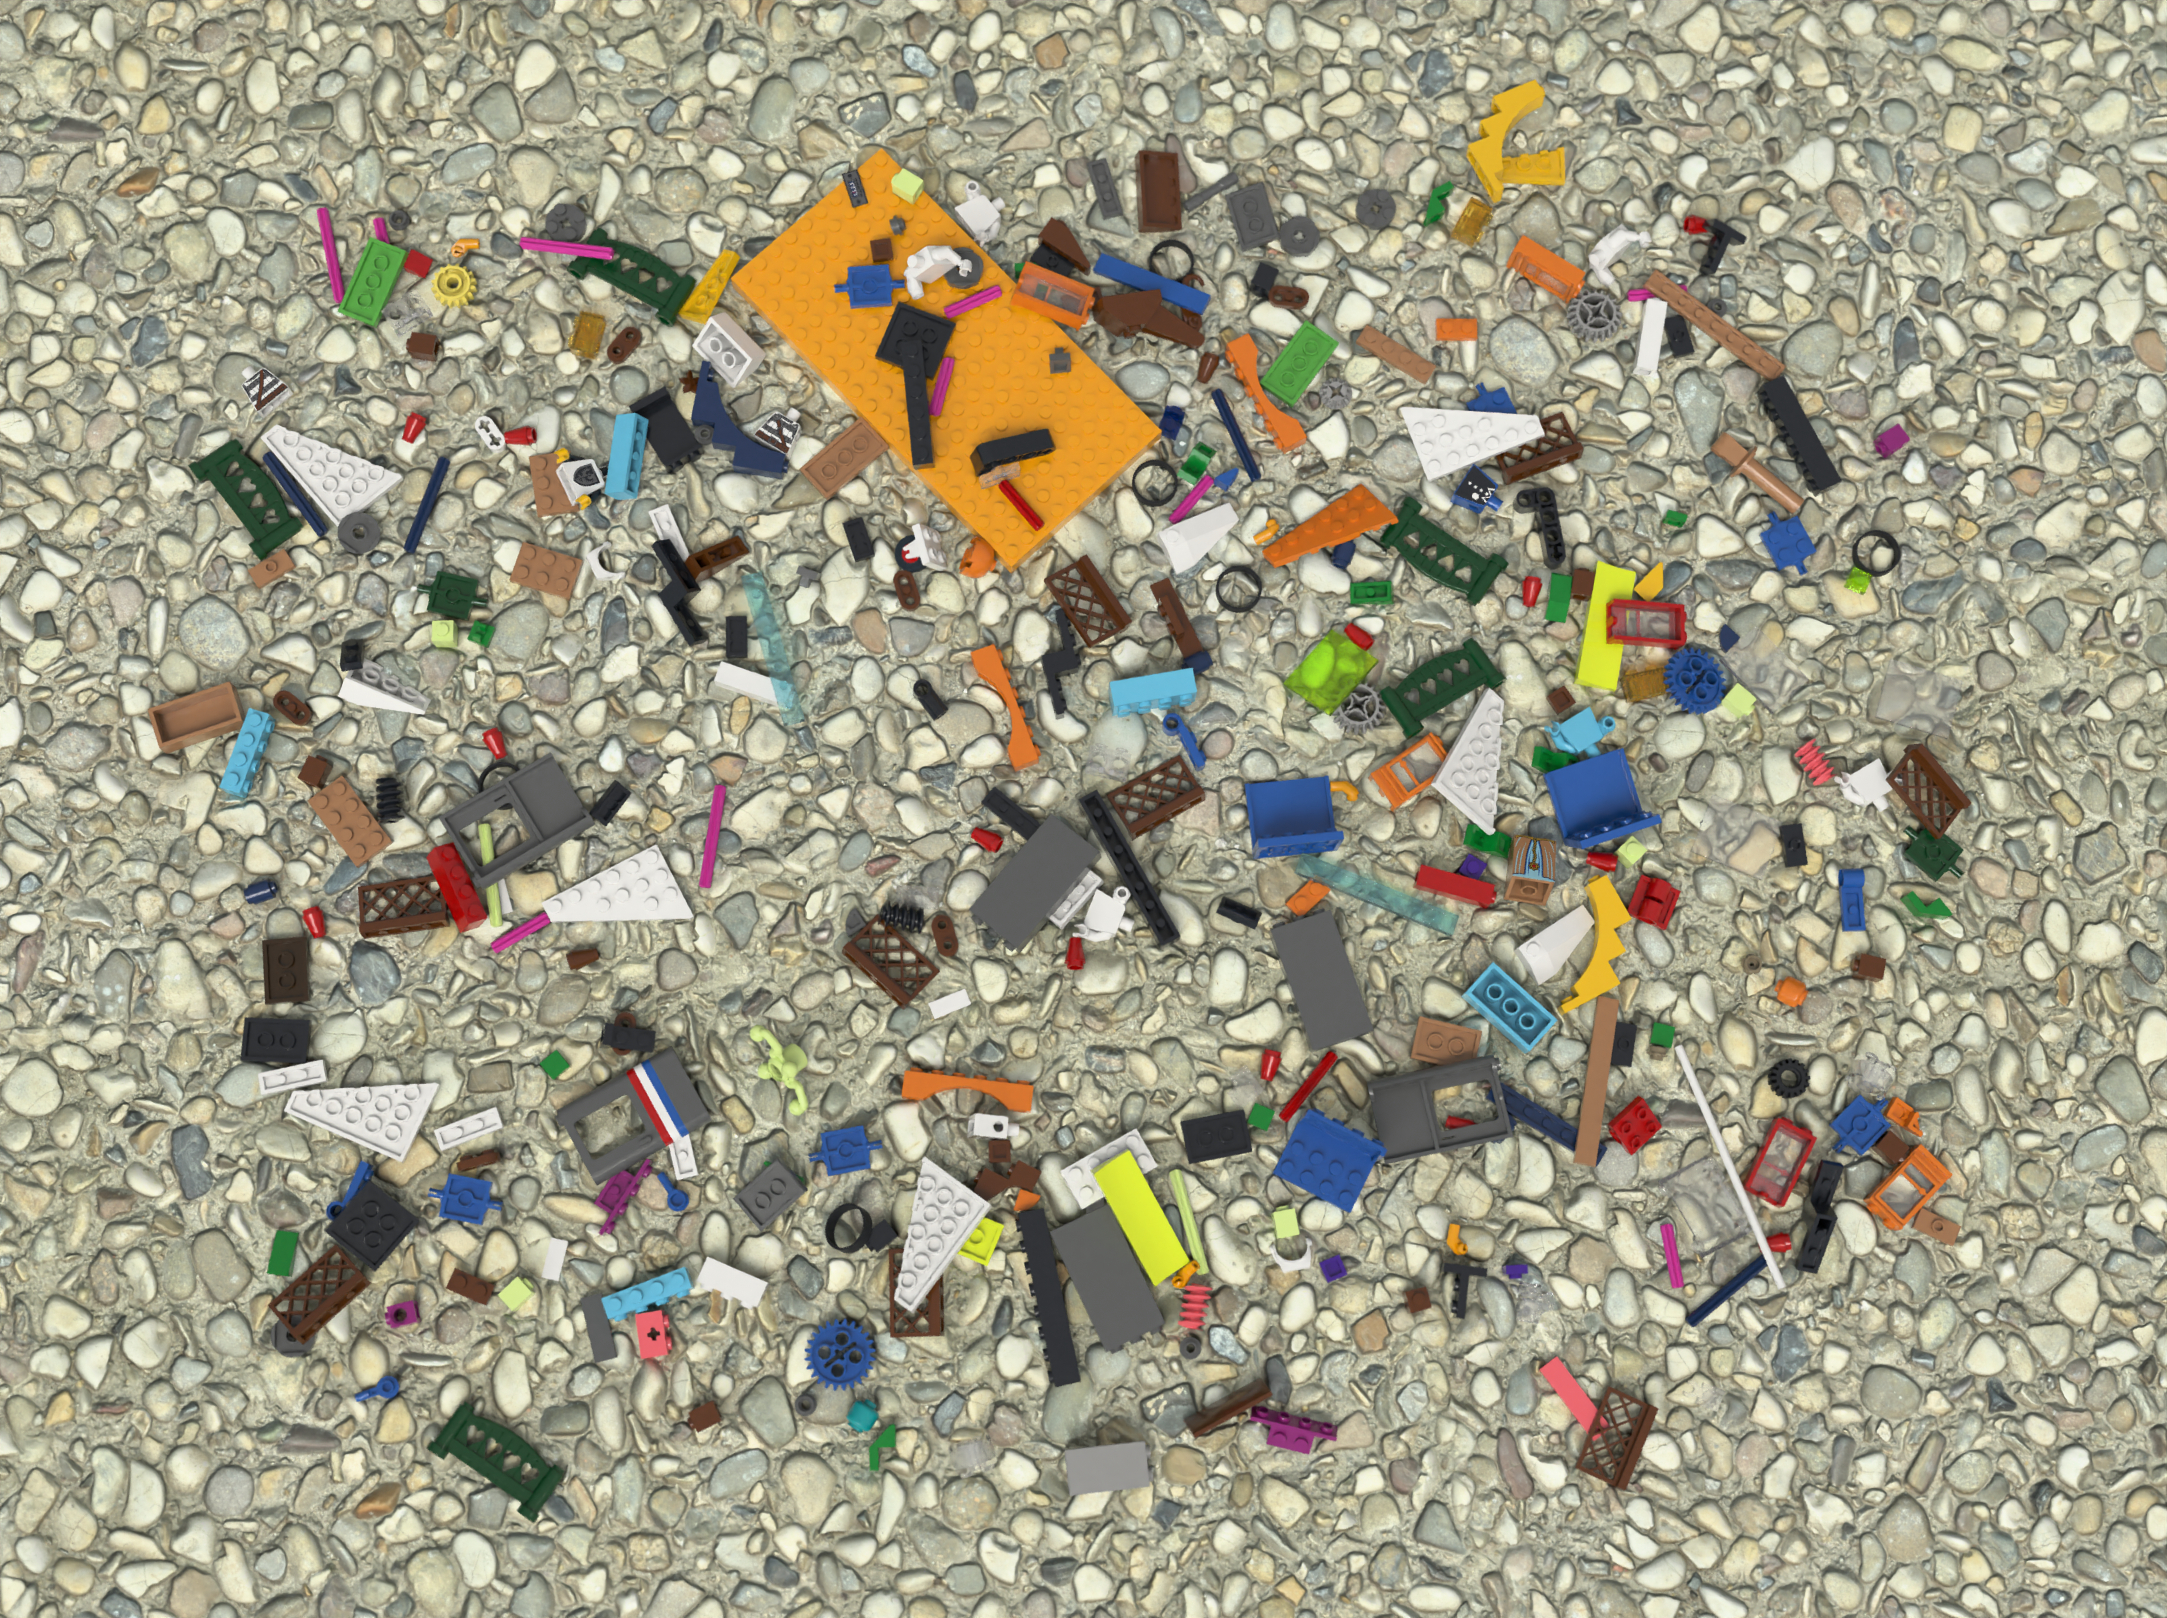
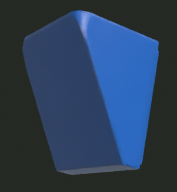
[1214,468,1239,492]

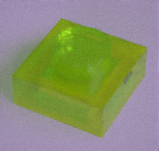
[1844,567,1872,595]

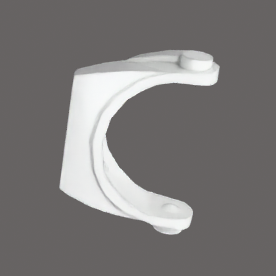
[586,541,626,581]
[1270,1238,1312,1273]

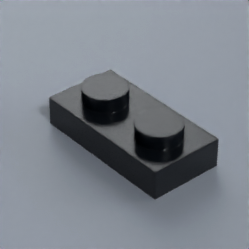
[340,638,365,672]

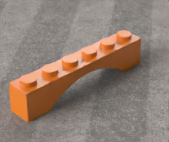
[1224,333,1307,454]
[970,644,1041,772]
[902,1068,1034,1113]

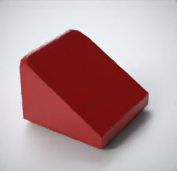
[404,249,433,279]

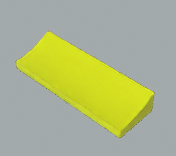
[1574,560,1636,692]
[1090,1149,1190,1287]

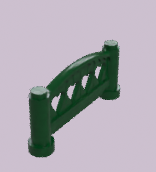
[566,228,696,327]
[188,438,304,561]
[1379,496,1509,606]
[1380,638,1507,740]
[426,1401,565,1523]

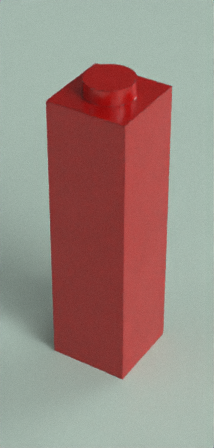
[1413,864,1497,908]

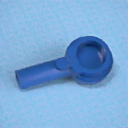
[657,1172,689,1212]
[355,1376,400,1402]

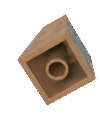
[1504,834,1556,906]

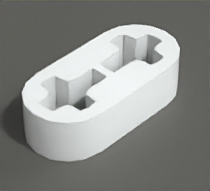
[475,416,506,453]

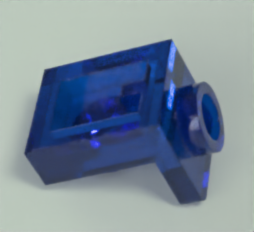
[1158,406,1185,441]

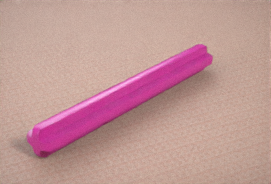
[317,207,345,303]
[519,237,614,260]
[699,785,726,888]

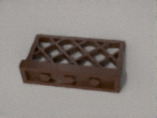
[1494,412,1584,485]
[1044,554,1133,649]
[1886,743,1972,839]
[1107,755,1205,841]
[358,876,450,939]
[842,914,940,1010]
[267,1244,371,1345]
[889,1249,945,1338]
[1574,1386,1659,1491]

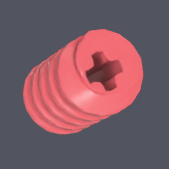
[1795,738,1838,786]
[1177,1283,1213,1331]

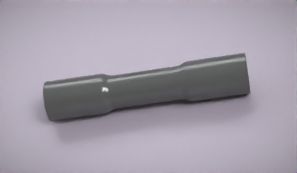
[1182,172,1239,213]

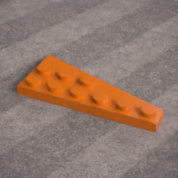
[1262,484,1399,568]

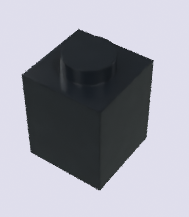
[1249,262,1279,298]
[865,1219,899,1253]

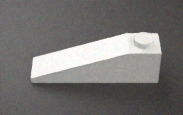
[1157,502,1239,575]
[338,658,431,715]
[1514,905,1595,986]

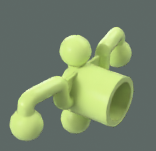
[750,1025,808,1116]

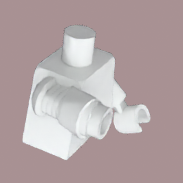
[955,181,1006,247]
[1588,224,1652,288]
[904,246,972,300]
[1834,758,1903,812]
[1073,886,1135,942]

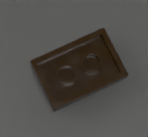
[262,936,310,1005]

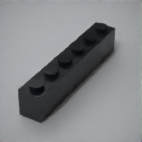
[901,340,936,470]
[1757,375,1842,497]

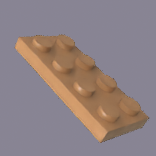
[799,416,889,501]
[307,776,393,868]

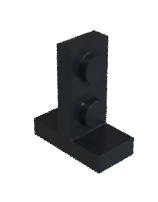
[1699,218,1747,275]
[599,1023,656,1053]
[1440,1263,1488,1319]

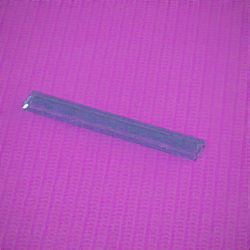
[741,572,805,726]
[1294,853,1459,937]

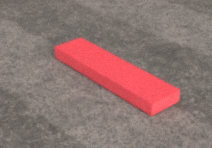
[1539,1356,1610,1441]

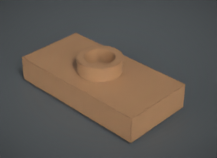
[248,549,296,589]
[1911,1208,1961,1246]

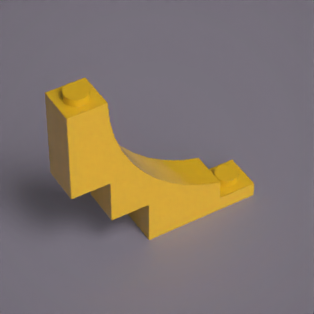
[1466,79,1545,203]
[1557,874,1632,1016]

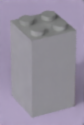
[1064,1440,1153,1496]

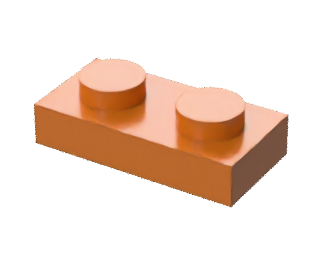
[1435,319,1477,341]
[1285,875,1330,917]

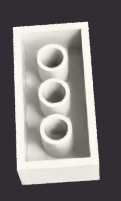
[1060,1129,1158,1211]

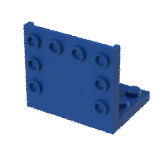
[1543,748,1662,849]
[1244,775,1344,859]
[1272,1108,1388,1213]

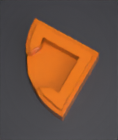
[1013,1189,1041,1211]

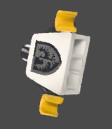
[554,447,608,510]

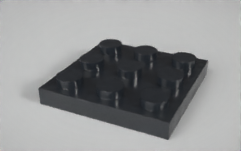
[875,302,956,381]
[324,1179,420,1272]

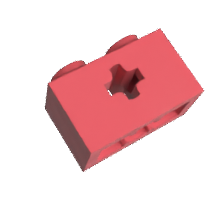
[635,1310,673,1359]

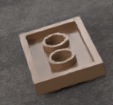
[529,450,580,518]
[509,542,583,600]
[1410,1016,1482,1066]

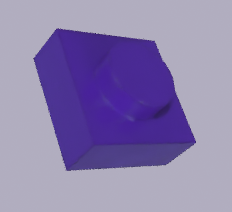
[1457,854,1487,880]
[1318,1254,1348,1283]
[1502,1265,1528,1279]

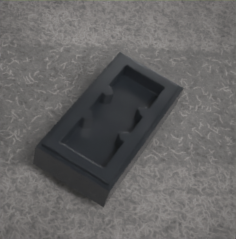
[1030,243,1075,278]
[1664,315,1695,359]
[842,517,875,563]
[726,616,748,659]
[589,780,632,826]
[1779,823,1808,868]
[1216,896,1262,930]
[1610,1022,1637,1068]

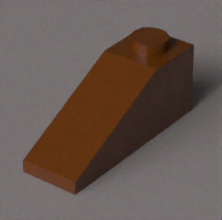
[1038,217,1091,276]
[685,536,749,583]

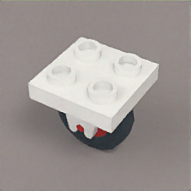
[895,523,947,573]

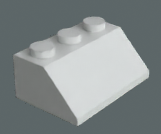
[692,312,767,388]

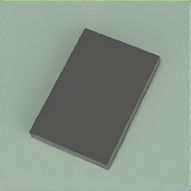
[1225,181,1281,252]
[733,1157,808,1231]

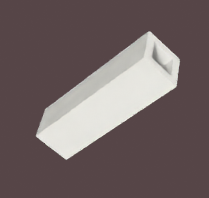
[1632,298,1668,377]
[714,661,796,710]

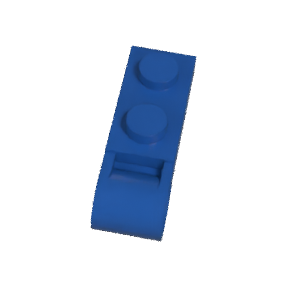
[1162,713,1207,772]
[1838,868,1866,932]
[326,1161,374,1220]

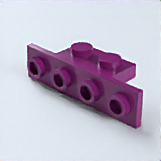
[594,1159,653,1237]
[1250,1406,1337,1455]

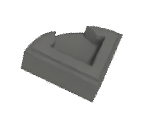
[845,907,866,937]

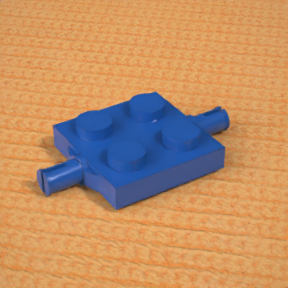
[834,264,905,309]
[1466,382,1517,414]
[1759,511,1817,576]
[1829,1095,1891,1156]
[808,1125,883,1177]
[428,1173,503,1225]

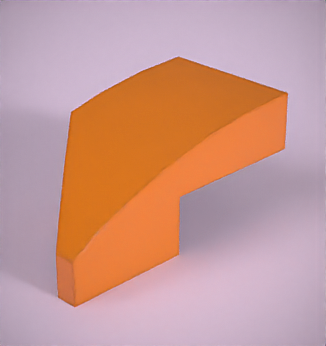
[1882,1097,1923,1137]

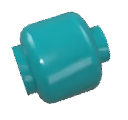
[846,1399,879,1433]

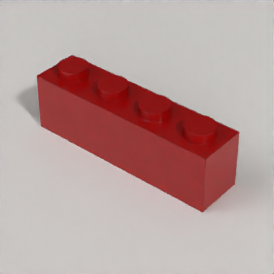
[426,842,488,933]

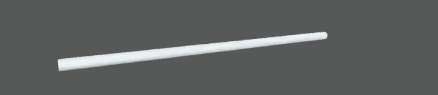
[1675,1045,1786,1290]

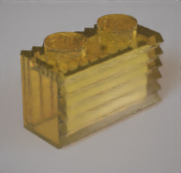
[1451,197,1493,247]
[568,311,607,360]
[1620,665,1669,703]

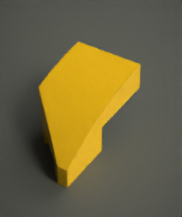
[1634,561,1664,602]

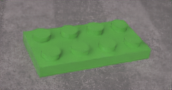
[337,237,409,328]
[1259,320,1339,408]

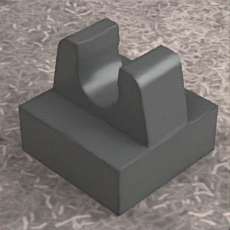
[1049,347,1071,374]
[796,565,822,588]

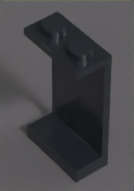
[629,386,704,474]

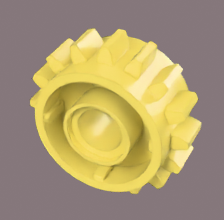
[431,263,477,309]

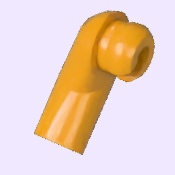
[451,239,480,258]
[1253,519,1279,545]
[1329,781,1359,801]
[1447,1224,1468,1255]
[1172,1260,1200,1289]

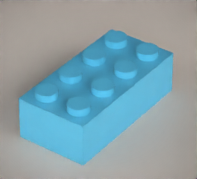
[1108,668,1197,718]
[1461,962,1557,1054]

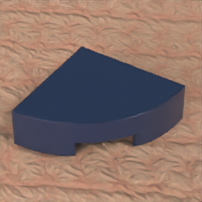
[1719,624,1741,654]

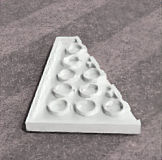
[1400,407,1545,482]
[260,425,404,527]
[1431,688,1504,835]
[542,844,694,923]
[284,1083,440,1163]
[894,1157,992,1313]

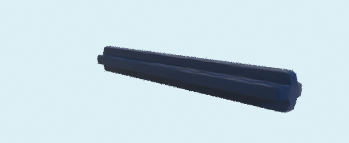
[1211,389,1261,482]
[263,451,328,537]
[403,457,450,553]
[1685,1254,1768,1327]

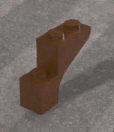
[973,1160,1041,1202]

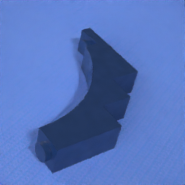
[691,361,789,480]

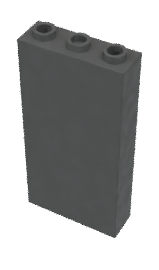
[969,814,1102,954]
[1269,908,1374,1053]
[1049,1204,1165,1354]

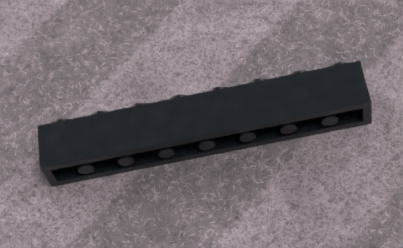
[1078,790,1181,950]
[1015,1208,1081,1387]

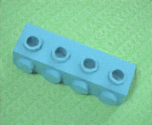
[604,413,649,500]
[219,708,275,798]
[601,1267,695,1322]

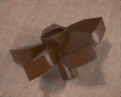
[679,370,699,394]

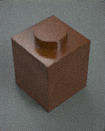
[406,332,440,362]
[1570,568,1595,602]
[298,755,333,790]
[1850,953,1886,982]
[1871,1130,1910,1165]
[1402,1286,1432,1314]
[687,1400,723,1433]

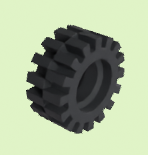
[1768,1059,1810,1099]

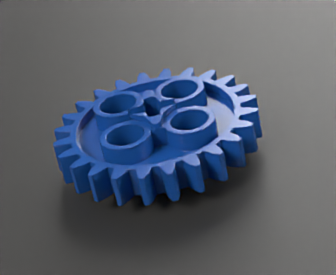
[1663,648,1726,715]
[804,1319,876,1391]

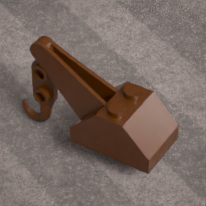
[1091,274,1205,349]

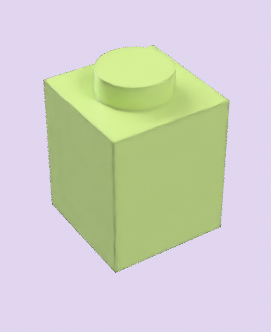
[891,168,924,205]
[432,620,458,647]
[1721,683,1757,719]
[1613,835,1647,869]
[1271,1205,1300,1239]
[498,1277,536,1312]

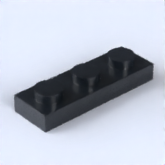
[981,786,1041,841]

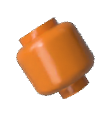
[1774,976,1809,1008]

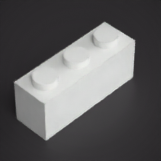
[697,1257,769,1310]

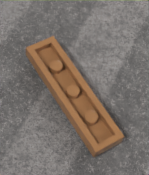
[1356,325,1436,385]

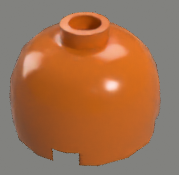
[959,535,997,578]

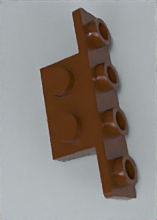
[1150,578,1203,658]

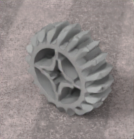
[1566,288,1622,344]
[1329,679,1386,735]

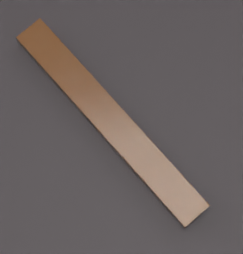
[1643,269,1786,382]
[1573,996,1619,1167]

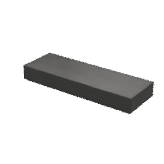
[1086,158,1123,220]
[580,1293,617,1363]

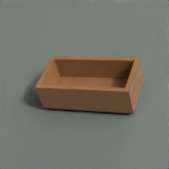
[147,681,246,754]

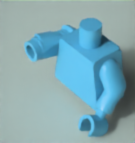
[1544,707,1616,758]

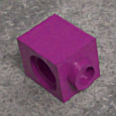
[1873,423,1911,458]
[385,1300,421,1329]

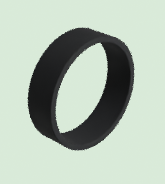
[1149,240,1194,283]
[1132,460,1178,507]
[1852,530,1900,577]
[1215,566,1262,613]
[478,762,519,810]
[825,1203,872,1253]

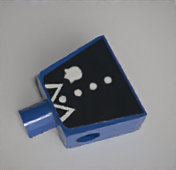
[1450,464,1503,514]

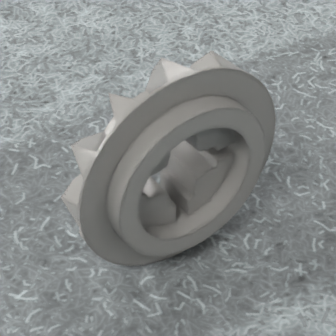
[1319,377,1352,409]

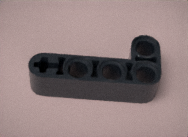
[970,429,1056,477]
[1513,487,1566,570]

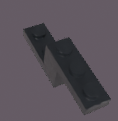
[651,539,708,646]
[1041,609,1081,720]
[1794,1159,1844,1274]

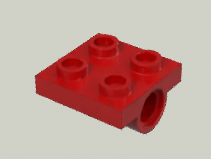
[1627,875,1681,930]
[1608,1095,1662,1156]

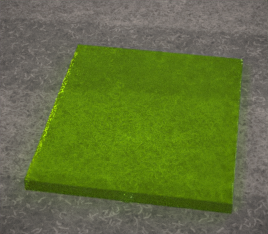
[1283,630,1379,716]

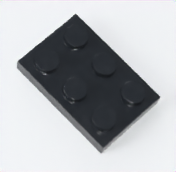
[240,1017,312,1064]
[1180,1109,1253,1165]

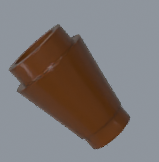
[1196,352,1220,384]
[566,947,599,971]

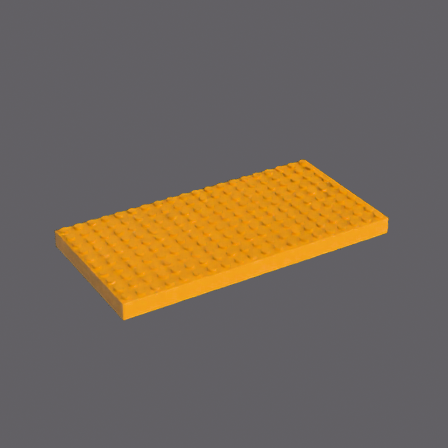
[731,148,1162,574]

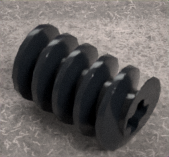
[375,777,405,824]
[878,899,924,935]

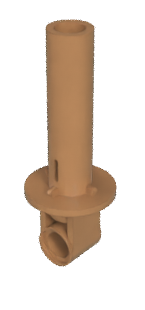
[1710,432,1804,514]

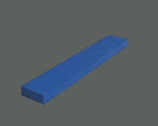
[1093,253,1211,315]

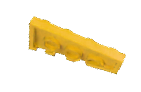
[1501,147,1565,186]
[678,249,740,325]

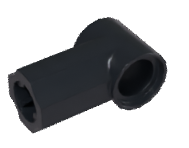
[913,679,949,721]

